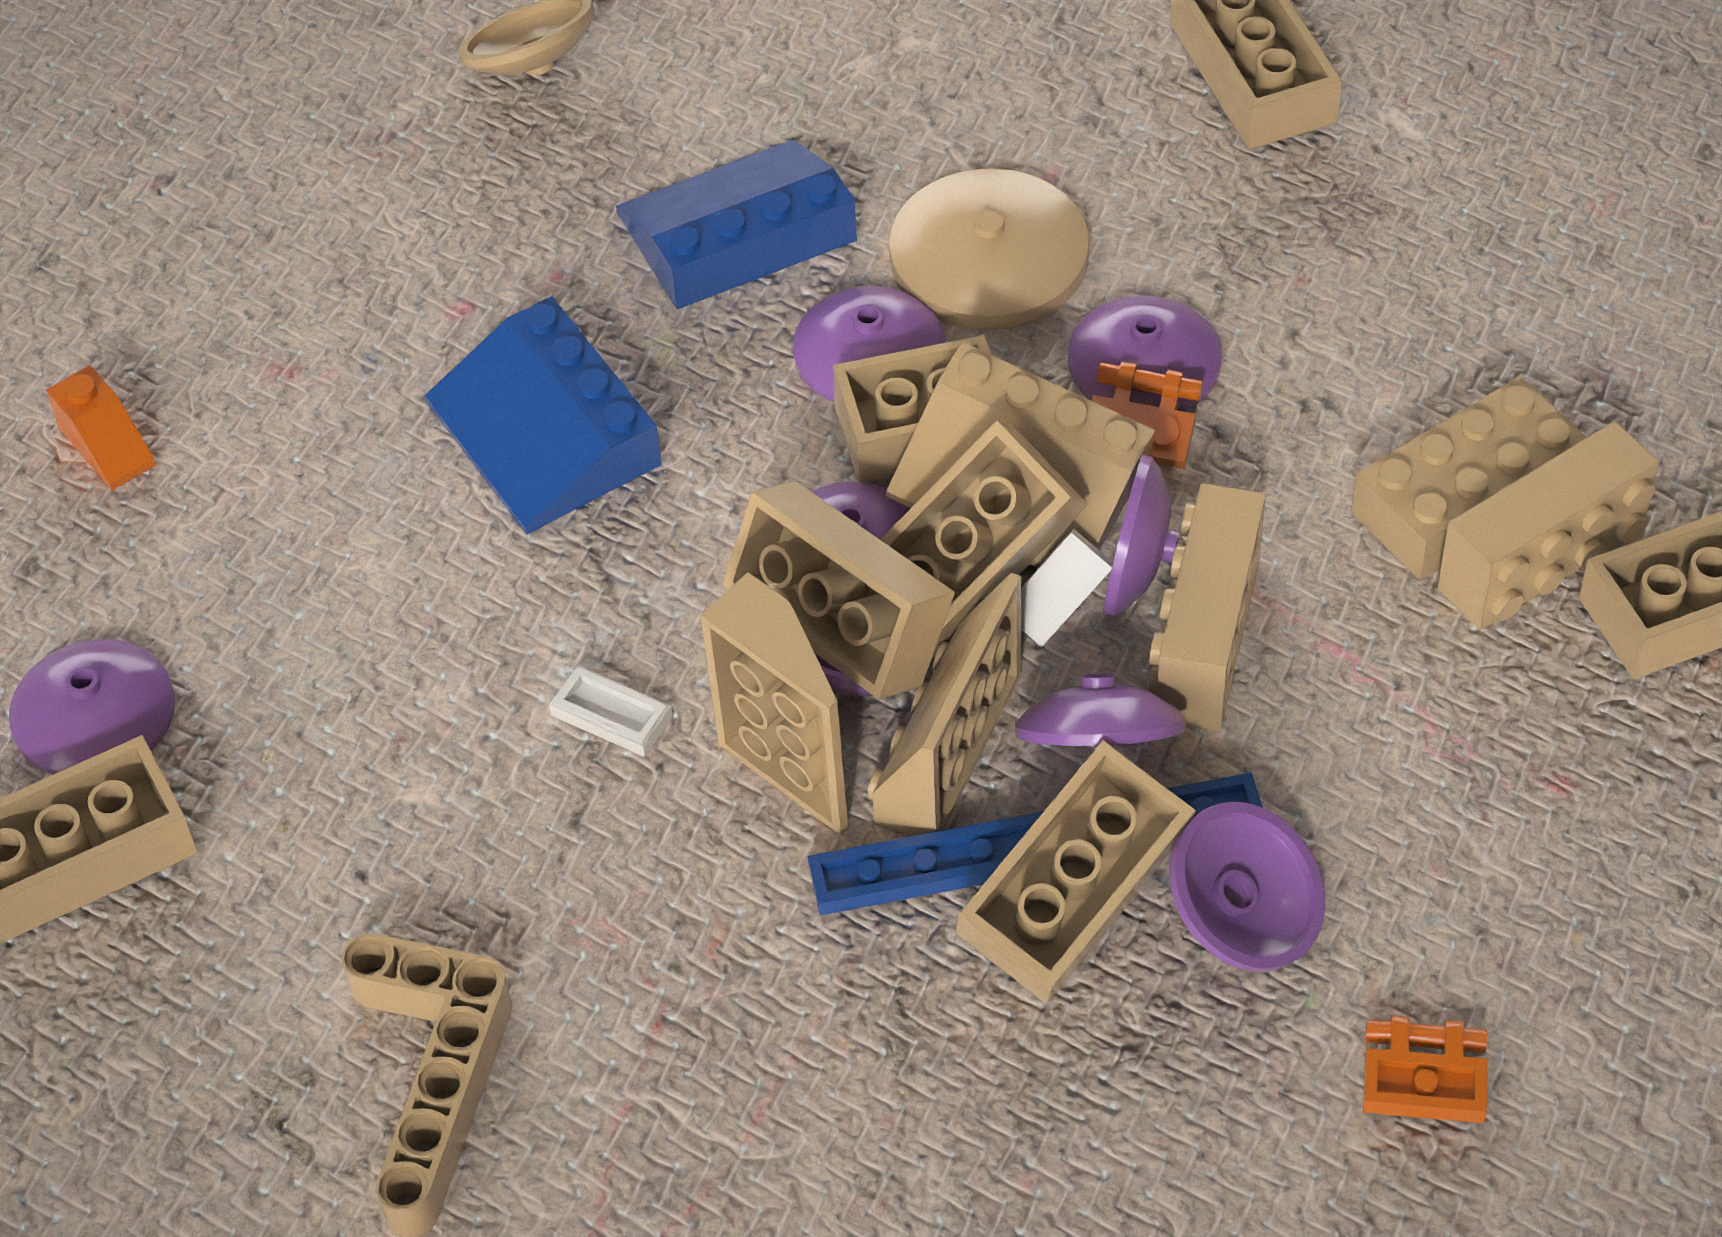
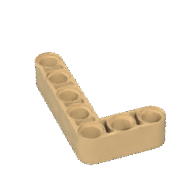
[341,934,512,1237]

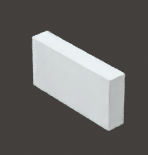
[1021,528,1113,647]
[549,665,673,757]

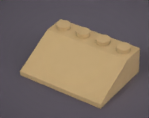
[886,342,1155,568]
[700,572,848,835]
[867,573,1021,837]

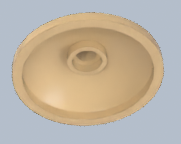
[458,0,595,76]

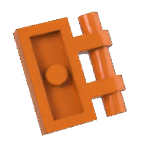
[1092,361,1203,469]
[1363,1015,1488,1123]

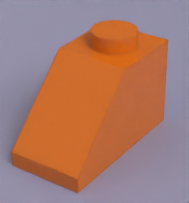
[46,365,156,491]

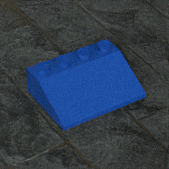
[616,139,857,310]
[425,296,662,535]

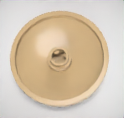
[889,169,1089,330]

